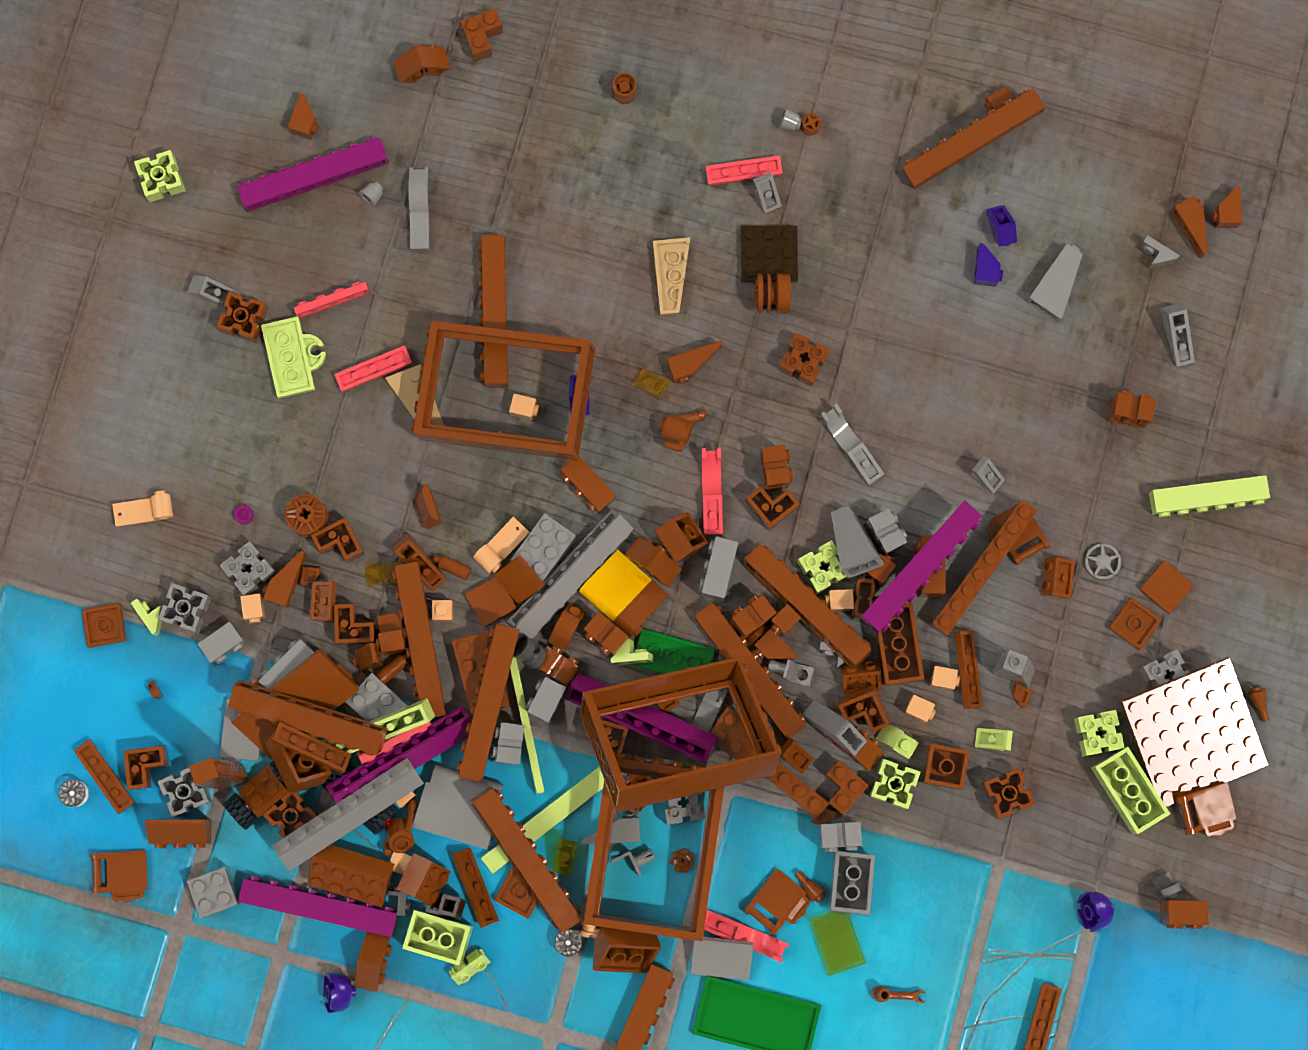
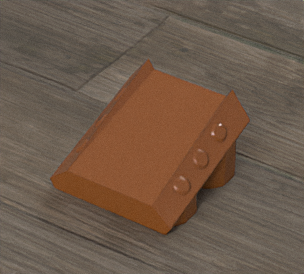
[412,484,442,529]

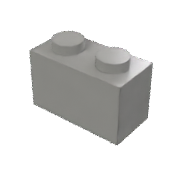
[198,622,245,665]

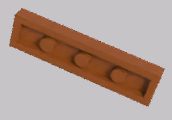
[954,631,983,709]
[271,722,351,774]
[74,740,136,814]
[767,762,829,819]
[452,848,499,928]
[1023,983,1062,1050]

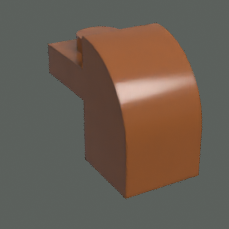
[548,603,586,651]

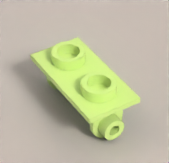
[449,948,491,985]

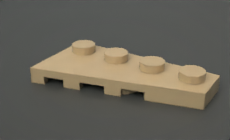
[653,237,690,316]
[385,364,444,426]

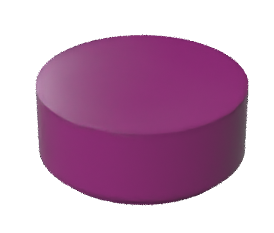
[234,505,254,525]

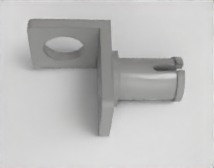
[768,659,814,687]
[610,848,656,876]

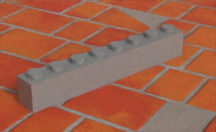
[507,509,634,639]
[272,758,424,871]

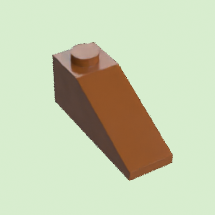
[1171,196,1208,258]
[667,341,722,384]
[393,532,447,591]
[262,551,308,608]
[353,643,384,672]

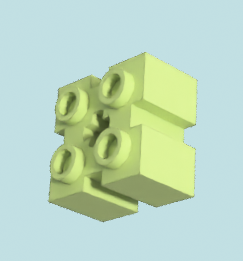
[134,150,186,202]
[797,540,847,595]
[1074,710,1125,757]
[869,759,921,810]

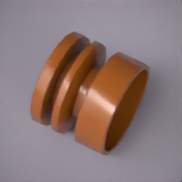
[754,273,791,313]
[285,494,330,538]

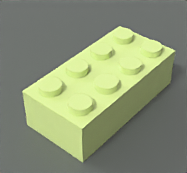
[1091,747,1170,835]

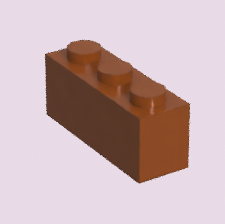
[560,456,616,514]

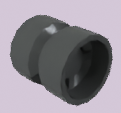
[513,634,546,669]

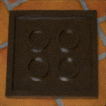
[740,225,798,283]

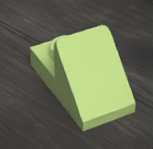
[131,599,163,636]
[611,639,654,666]
[875,725,919,759]
[975,728,1013,751]

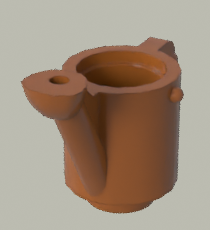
[658,410,707,452]
[383,800,419,856]

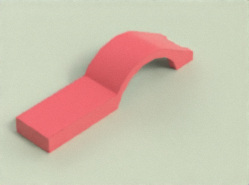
[702,448,723,534]
[704,910,789,963]

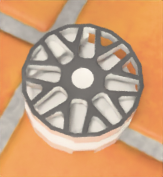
[58,780,89,807]
[554,929,582,957]

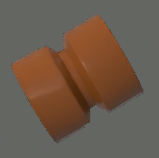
[612,73,636,104]

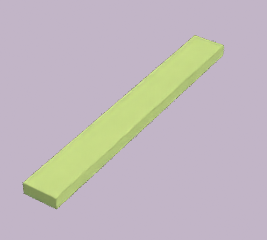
[510,657,544,794]
[481,767,604,874]

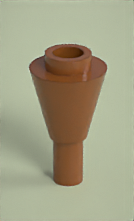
[1247,685,1270,722]
[795,870,826,903]

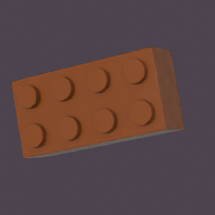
[875,603,924,686]
[452,631,511,716]
[307,845,395,907]

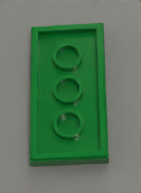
[631,629,716,674]

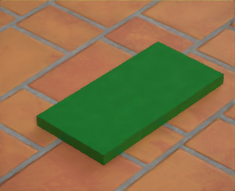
[692,976,821,1050]

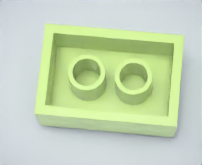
[402,910,473,965]

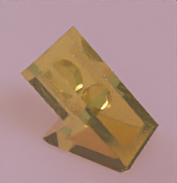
[633,369,671,400]
[365,561,404,586]
[552,838,578,876]

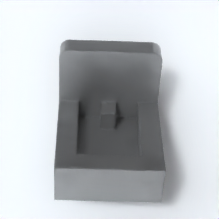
[1151,872,1182,900]
[387,887,411,916]

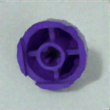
[1077,892,1114,932]
[323,972,356,1013]

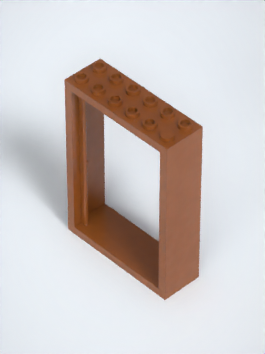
[411,321,595,461]
[580,657,781,813]
[584,752,724,942]

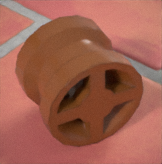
[801,113,821,136]

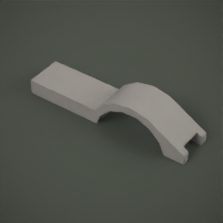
[409,167,430,251]
[820,403,884,485]
[691,688,729,733]

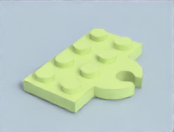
[261,316,326,399]

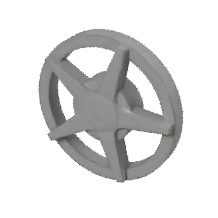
[1085,544,1121,580]

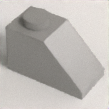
[187,275,236,307]

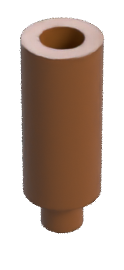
[433,555,472,581]
[376,652,411,684]

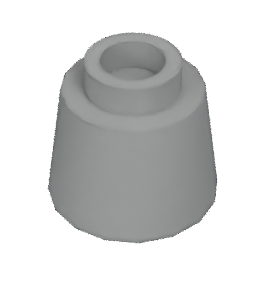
[779,109,802,131]
[359,182,383,207]

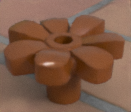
[670,848,695,873]

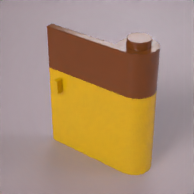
[579,549,669,638]

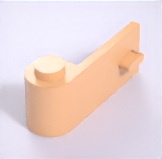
[112,491,174,527]
[473,517,530,574]

